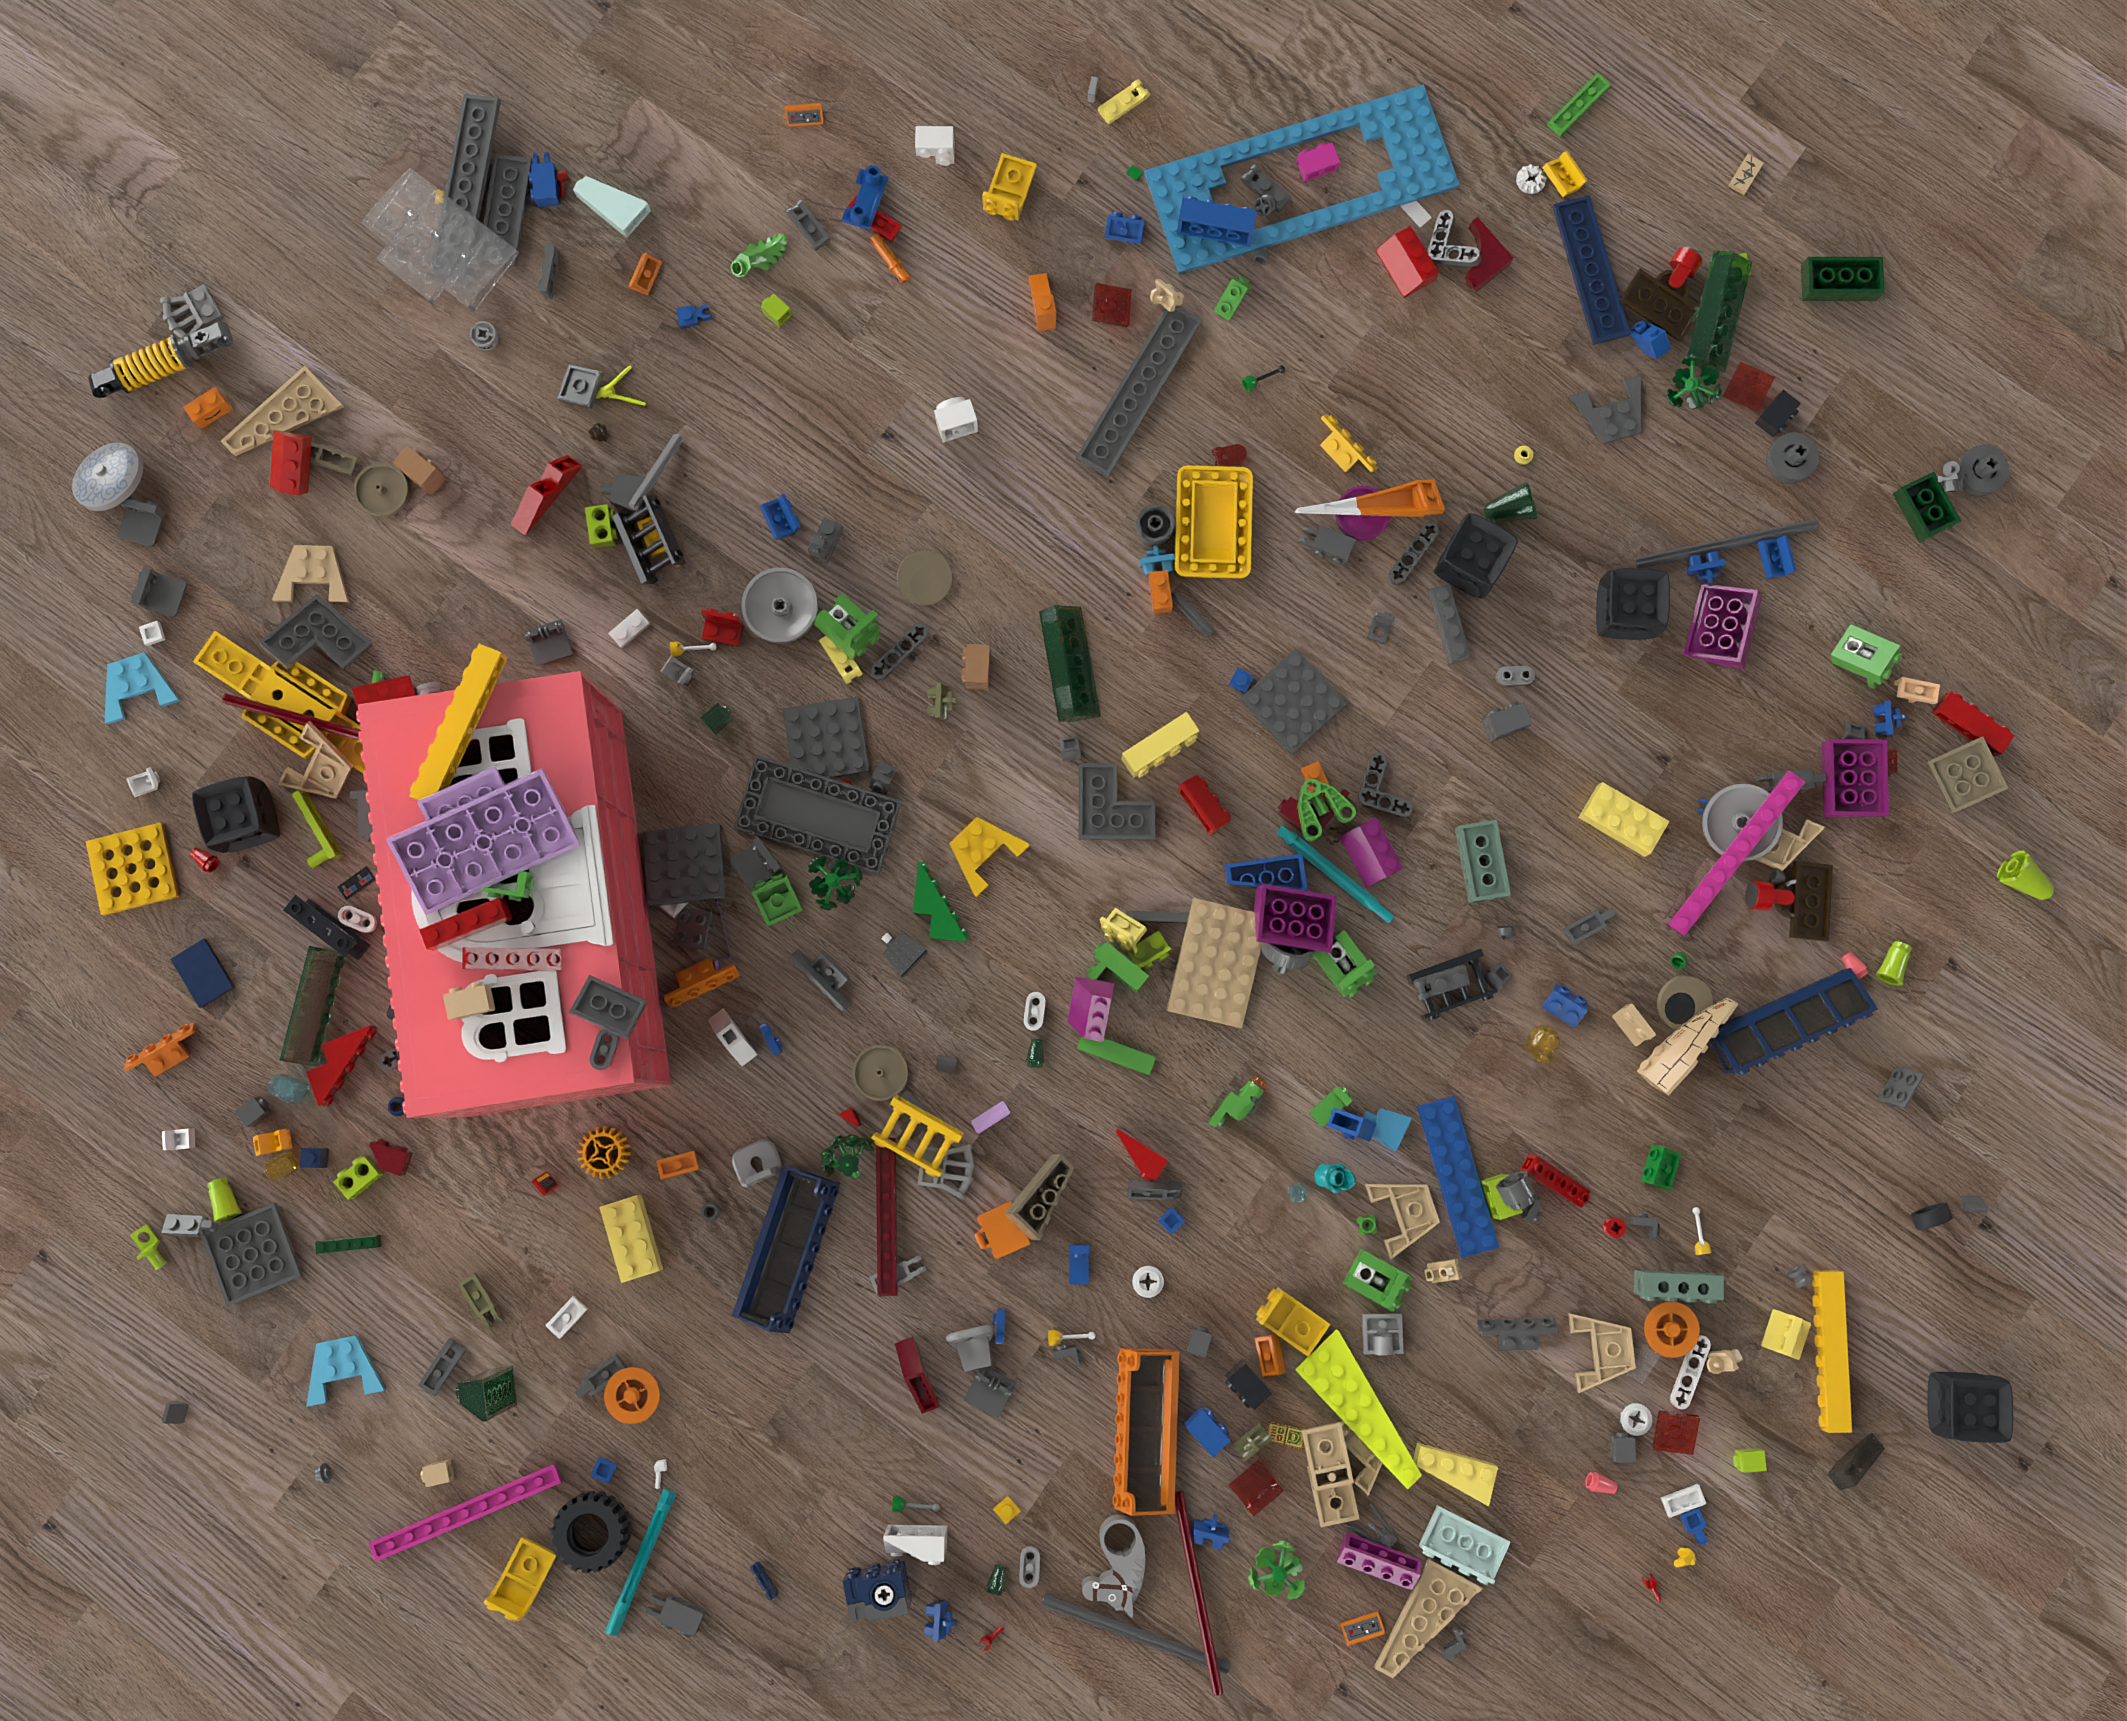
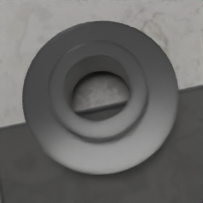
[701,1202,721,1221]
[314,1463,333,1484]

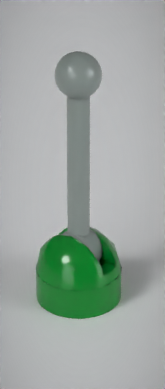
[892,1496,940,1513]

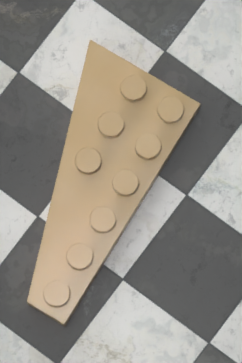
[221,366,344,456]
[1374,1558,1483,1678]

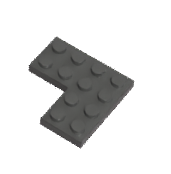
[259,594,372,670]
[1078,763,1155,840]

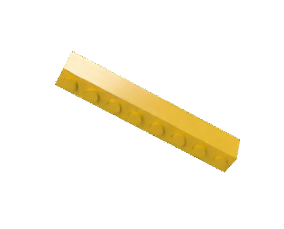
[409,643,508,800]
[1811,1270,1852,1433]

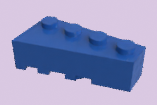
[1224,853,1308,891]

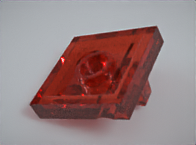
[1092,283,1132,328]
[1722,362,1775,412]
[1652,1410,1700,1455]

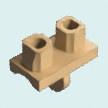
[1150,279,1184,312]
[1424,1259,1463,1283]
[1707,1349,1743,1374]

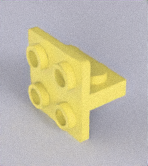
[1099,908,1147,954]
[1761,1309,1811,1360]

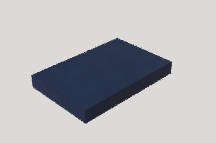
[170,938,235,1008]

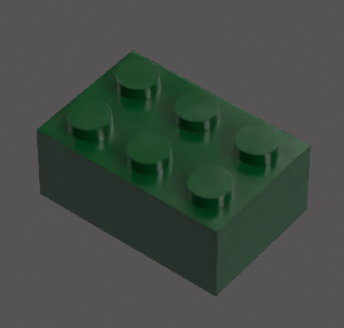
[1893,472,1961,543]

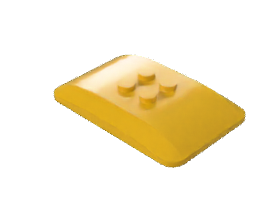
[1175,465,1253,579]

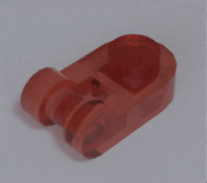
[1212,444,1247,467]

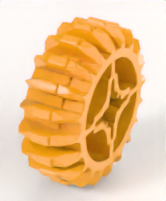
[577,1126,631,1179]

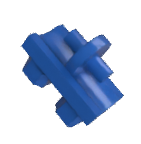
[1686,551,1726,584]
[1873,700,1907,737]
[1193,1514,1230,1550]
[924,1600,958,1642]

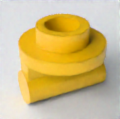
[1674,1548,1697,1568]

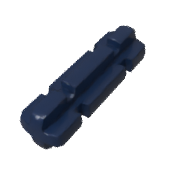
[750,1561,778,1600]

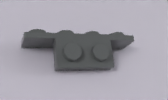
[789,950,852,1011]
[1477,1318,1559,1351]

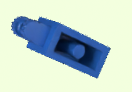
[529,152,560,207]

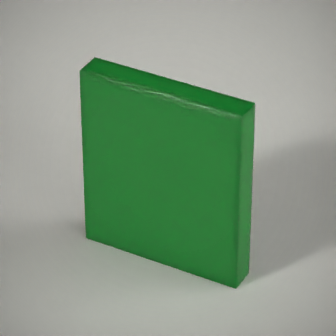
[1126,165,1143,181]

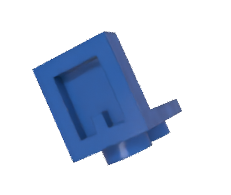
[1069,1244,1089,1284]

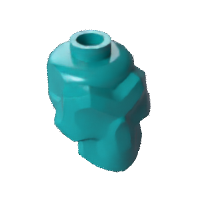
[1314,1163,1356,1193]

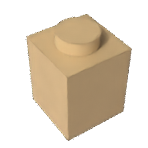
[421,1459,455,1487]

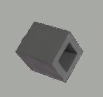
[235,1097,272,1127]
[1186,1325,1212,1358]
[1611,1432,1636,1463]

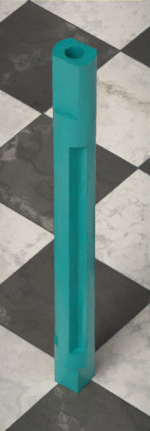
[1276,825,1394,924]
[605,1489,677,1636]

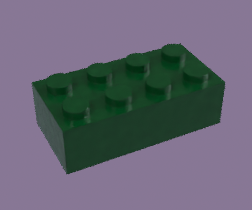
[1801,257,1885,301]

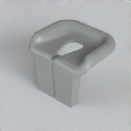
[732,1139,783,1187]
[946,1325,994,1372]

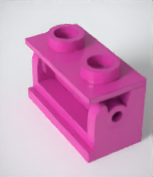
[1296,142,1340,182]

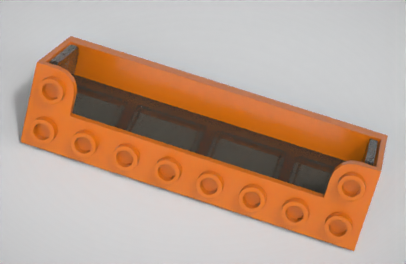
[1113,1348,1180,1516]

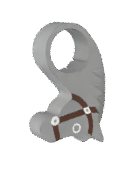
[1082,1514,1146,1618]

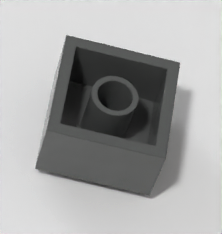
[1481,701,1533,743]

